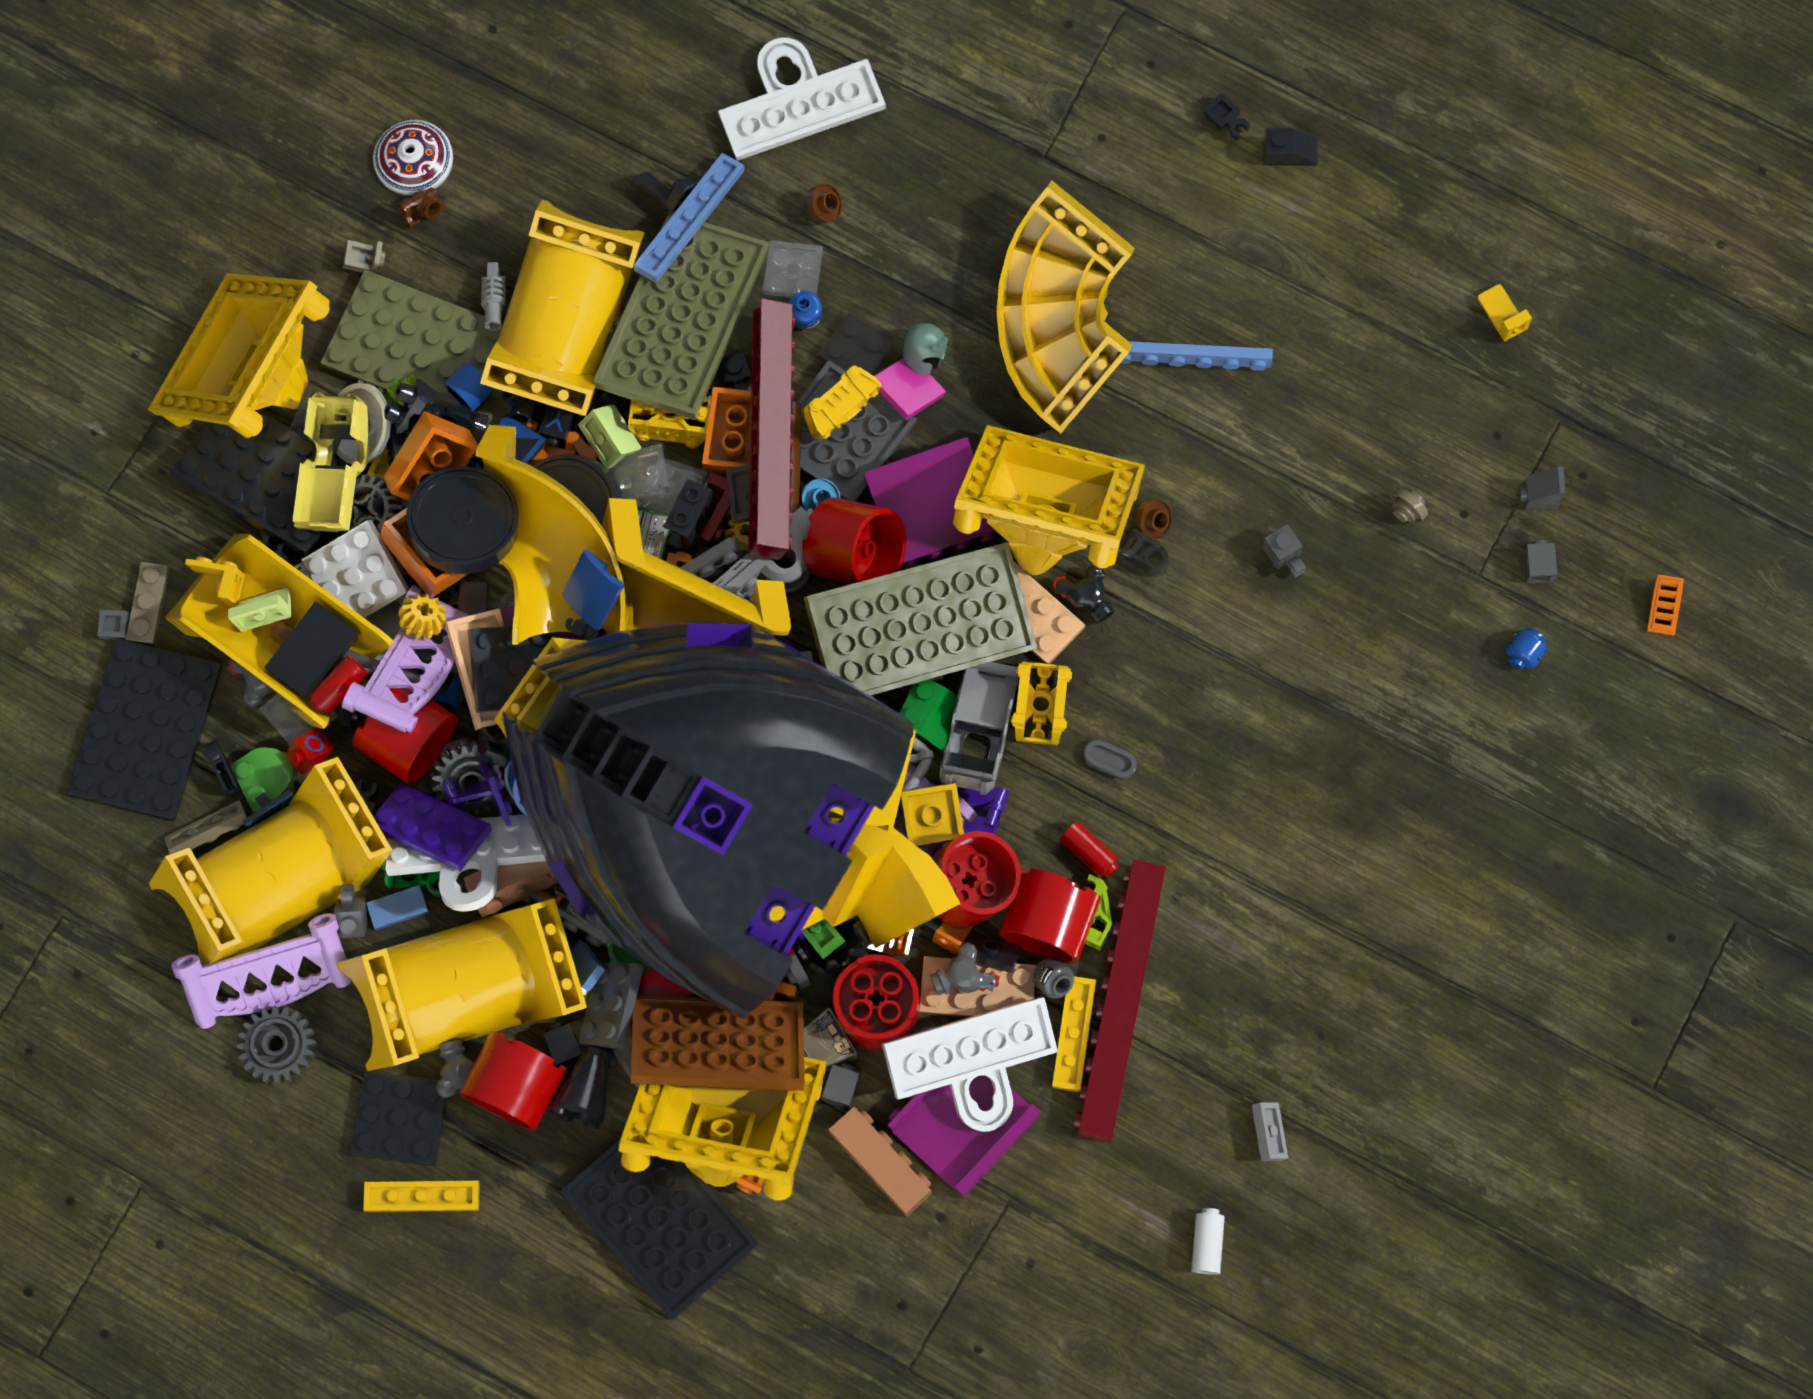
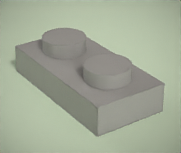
[1252,1102,1289,1161]

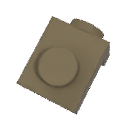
[342,240,385,273]

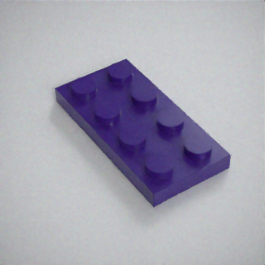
[373,782,492,872]

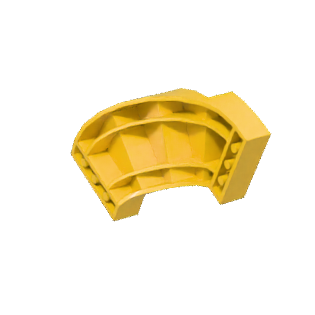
[997,180,1135,434]
[769,818,960,949]

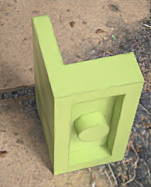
[578,404,641,469]
[228,588,291,632]

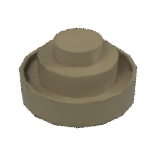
[1391,488,1428,523]

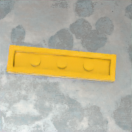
[1052,976,1096,1092]
[364,1181,480,1212]

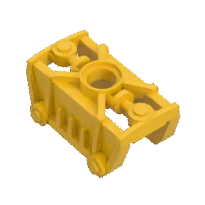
[802,366,882,441]
[628,395,712,449]
[1011,661,1072,746]

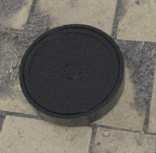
[532,454,623,526]
[406,466,518,574]

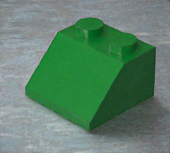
[900,679,957,754]

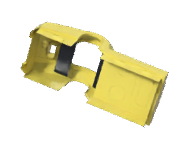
[293,393,369,532]

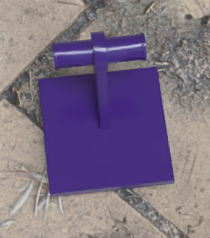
[442,757,513,826]
[957,786,1010,835]

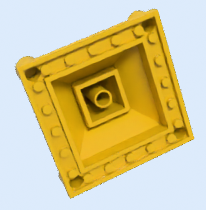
[148,273,330,438]
[953,425,1145,575]
[619,1057,827,1200]

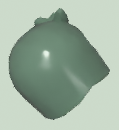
[902,323,948,375]

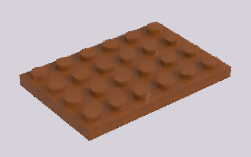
[631,995,805,1091]

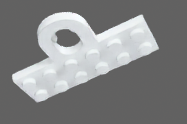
[718,38,886,161]
[385,814,546,911]
[882,997,1058,1131]

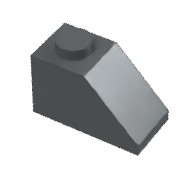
[1519,466,1565,510]

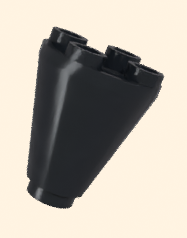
[549,1047,609,1130]

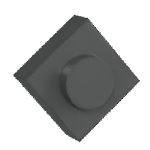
[97,610,129,640]
[786,955,810,989]

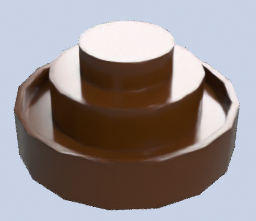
[806,183,842,223]
[1135,498,1173,539]

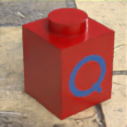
[285,727,335,775]

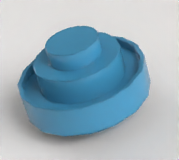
[800,479,840,512]

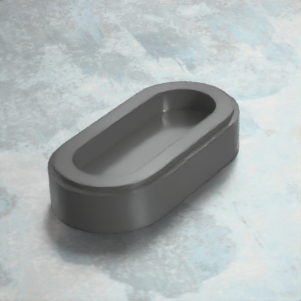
[1084,740,1137,780]

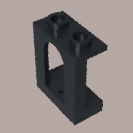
[663,479,716,557]

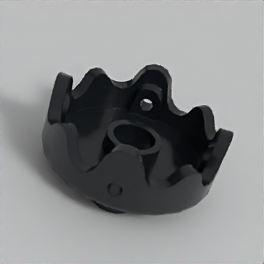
[796,916,869,978]

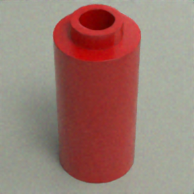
[309,654,368,714]
[1059,821,1119,879]

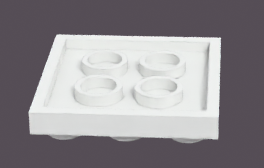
[302,519,409,619]

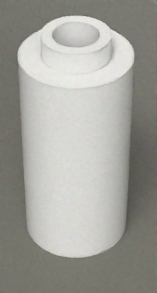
[1191,1208,1225,1275]

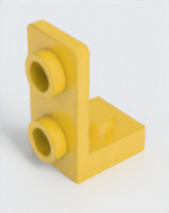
[1477,284,1532,342]
[185,557,245,606]

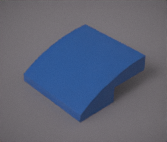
[562,550,625,631]

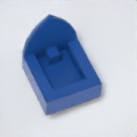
[431,675,460,710]

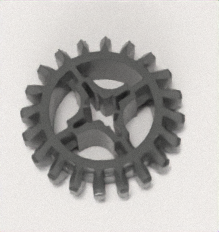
[340,475,406,536]

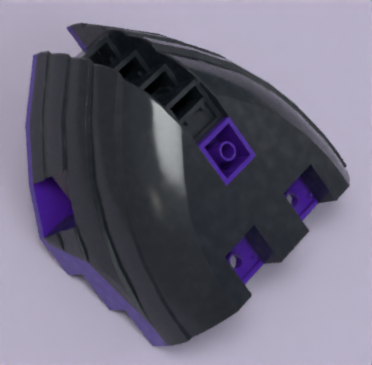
[502,622,914,1019]

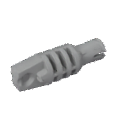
[481,262,506,331]

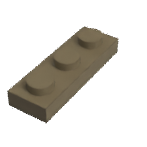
[126,562,170,646]
[164,800,248,854]

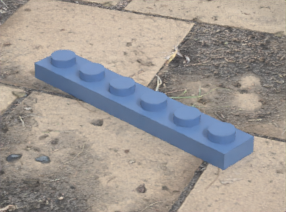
[634,153,744,283]
[1120,342,1273,371]

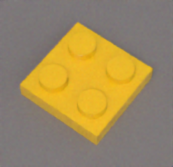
[901,783,964,847]

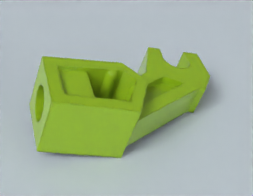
[1085,874,1113,951]

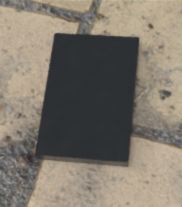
[264,601,360,701]

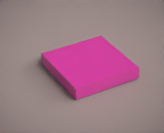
[874,358,946,421]

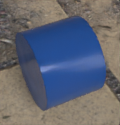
[443,361,494,411]

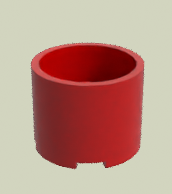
[802,497,906,585]
[353,688,458,785]
[930,831,1021,928]
[998,868,1101,964]
[833,955,920,1051]
[459,1031,567,1131]

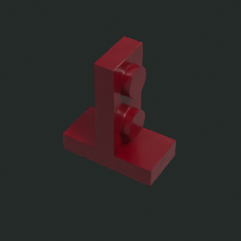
[700,472,749,549]

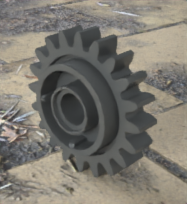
[431,740,505,816]
[237,1006,317,1085]

